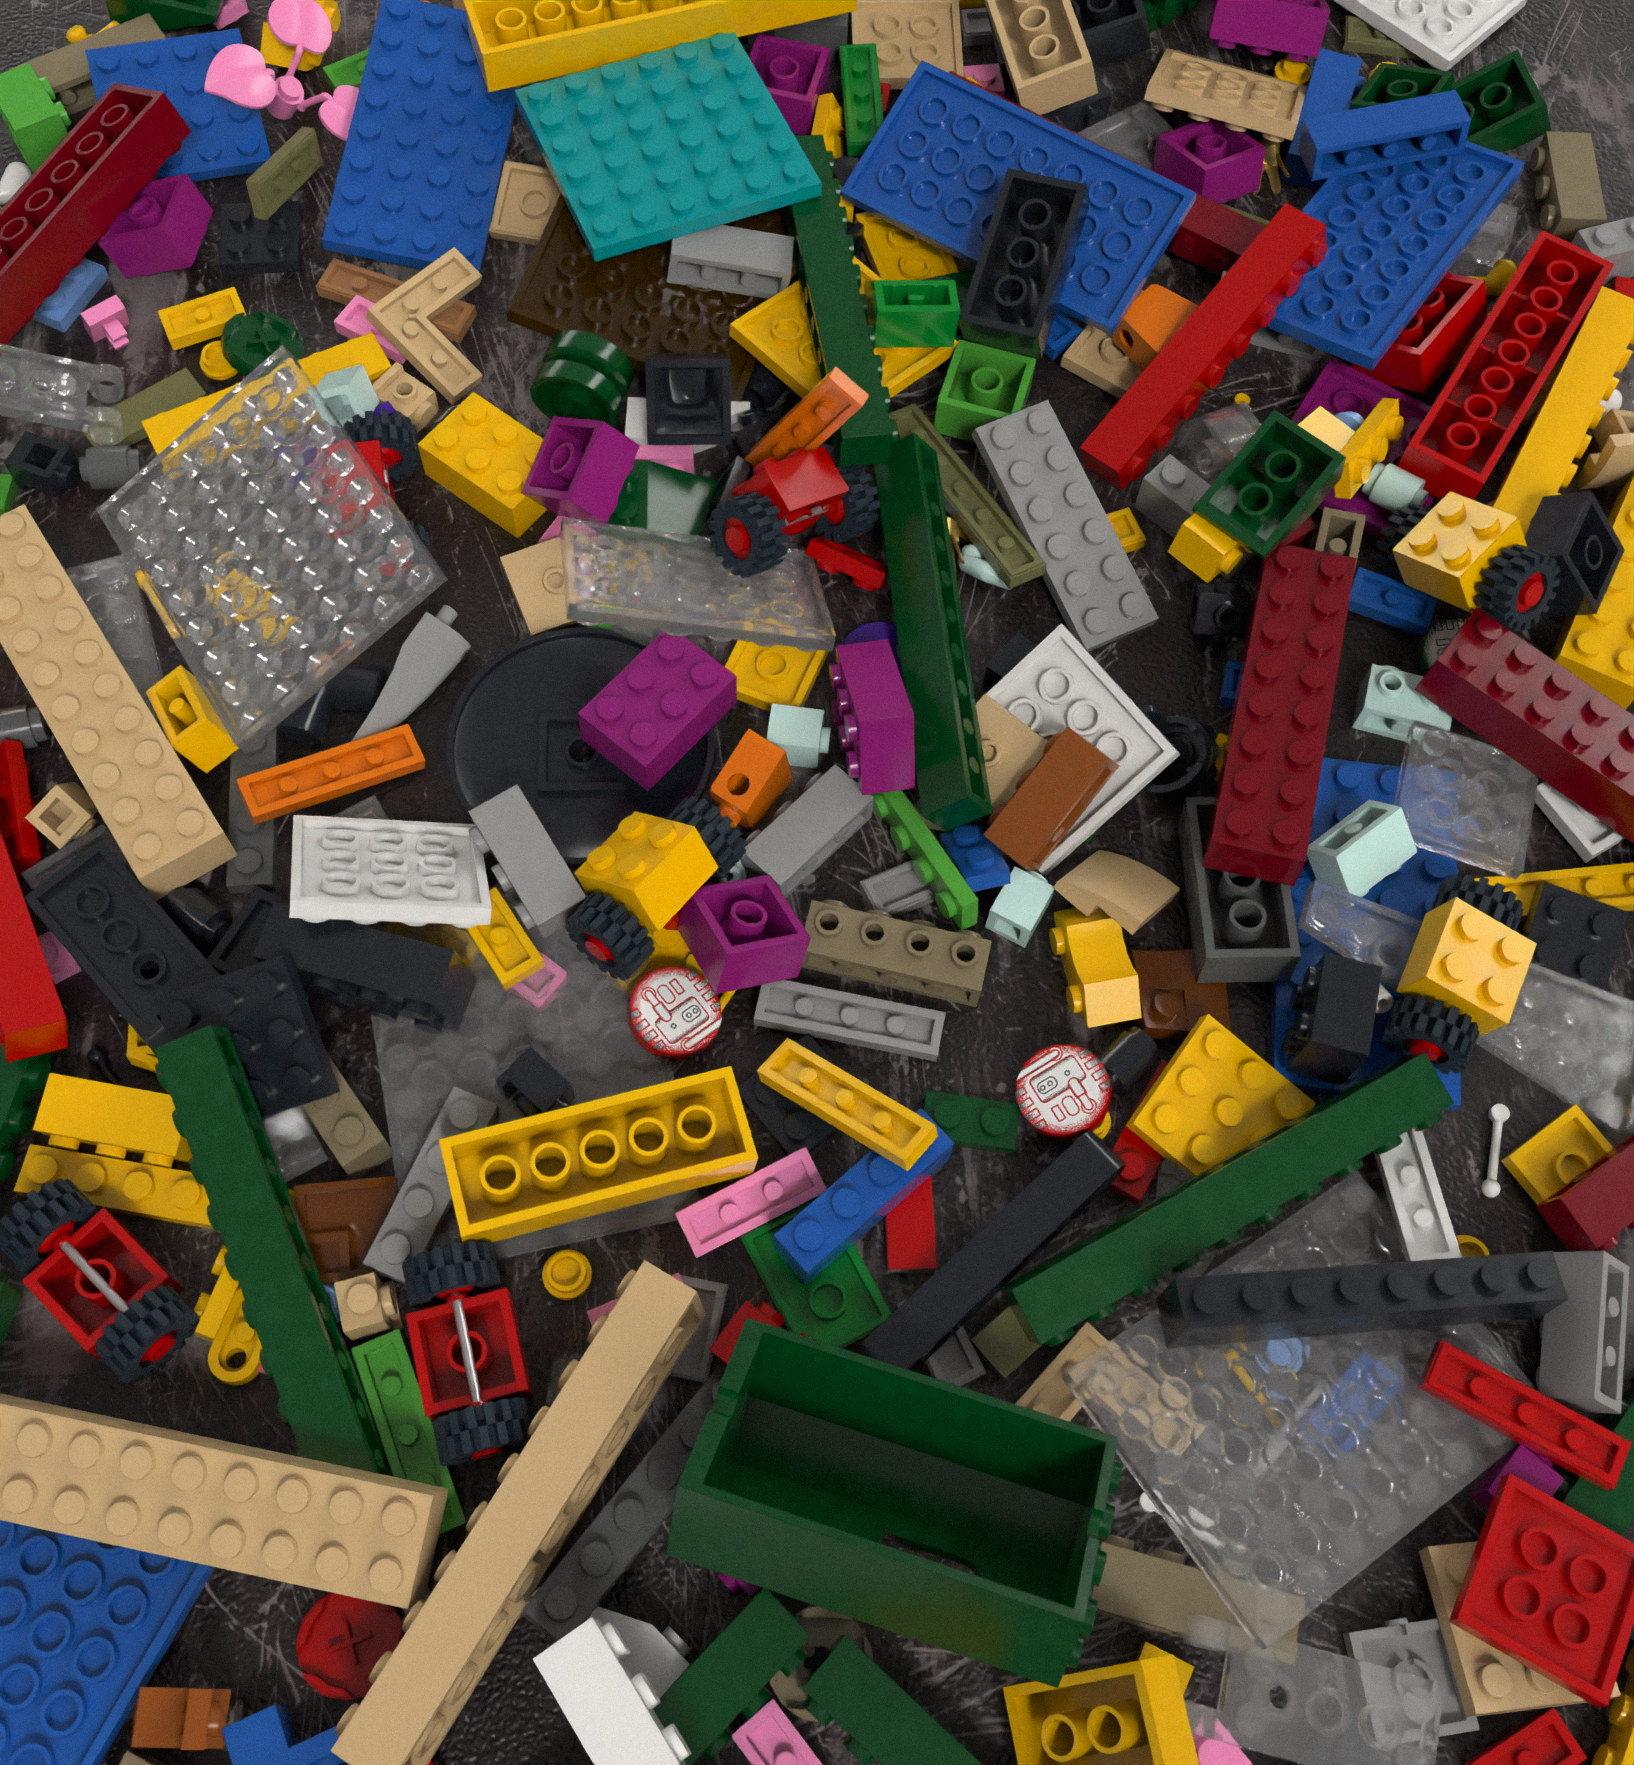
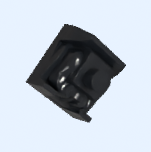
[645,353,731,445]

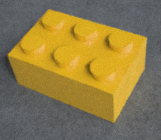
[417,392,547,538]
[1003,1654,1199,1765]

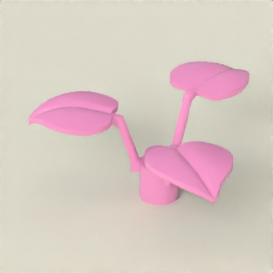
[204,0,359,141]

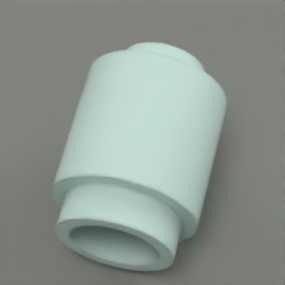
[1362,462,1429,516]

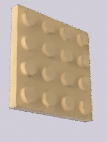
[1144,48,1307,142]

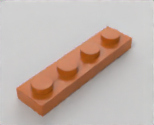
[744,366,869,469]
[236,724,425,825]

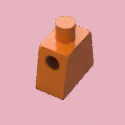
[1112,284,1198,372]
[709,729,793,831]

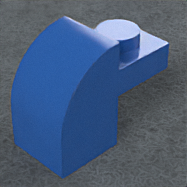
[222,1704,346,1765]

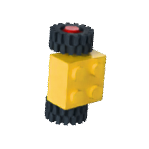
[1375,491,1560,631]
[565,796,746,981]
[1382,875,1537,1074]

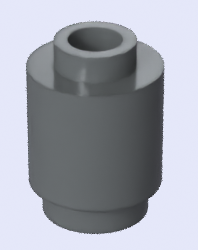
[79,445,147,490]
[0,703,50,750]

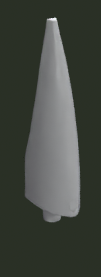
[351,605,471,742]

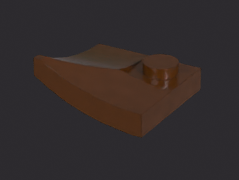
[1128,949,1232,1041]
[294,1176,399,1283]

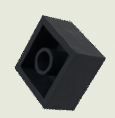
[1524,491,1625,617]
[1282,952,1383,1085]

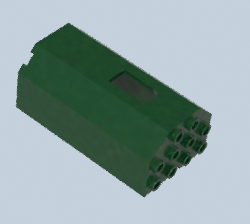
[666,1318,1123,1688]

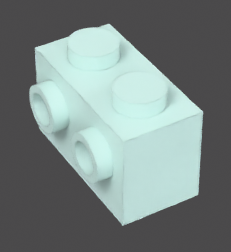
[1352,664,1452,749]
[1307,799,1417,902]

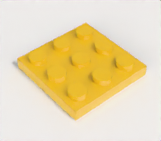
[1125,1014,1316,1179]

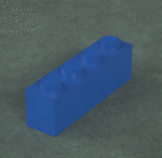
[1280,48,1365,191]
[1299,90,1471,181]
[774,1107,954,1286]

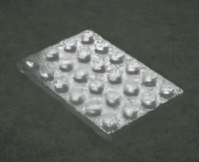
[560,518,836,652]

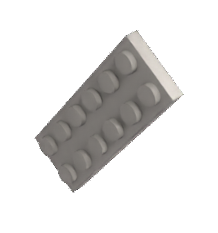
[972,400,1159,652]

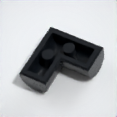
[277,656,388,745]

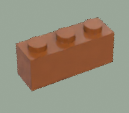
[984,726,1120,872]

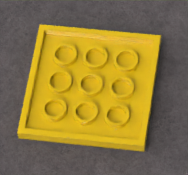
[729,256,959,399]

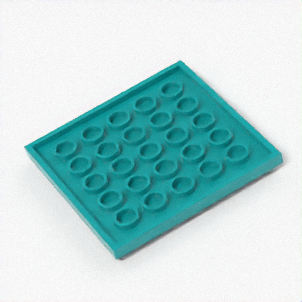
[515,32,822,262]

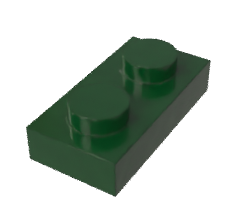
[923,1090,1020,1155]

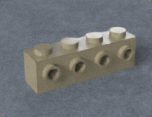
[801,900,992,1007]

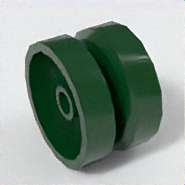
[530,330,634,427]

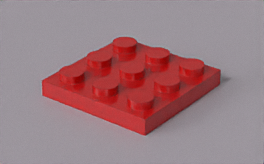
[1449,1473,1634,1707]

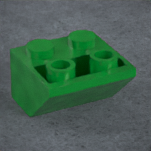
[864,280,960,347]

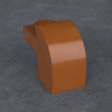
[129,1687,231,1750]

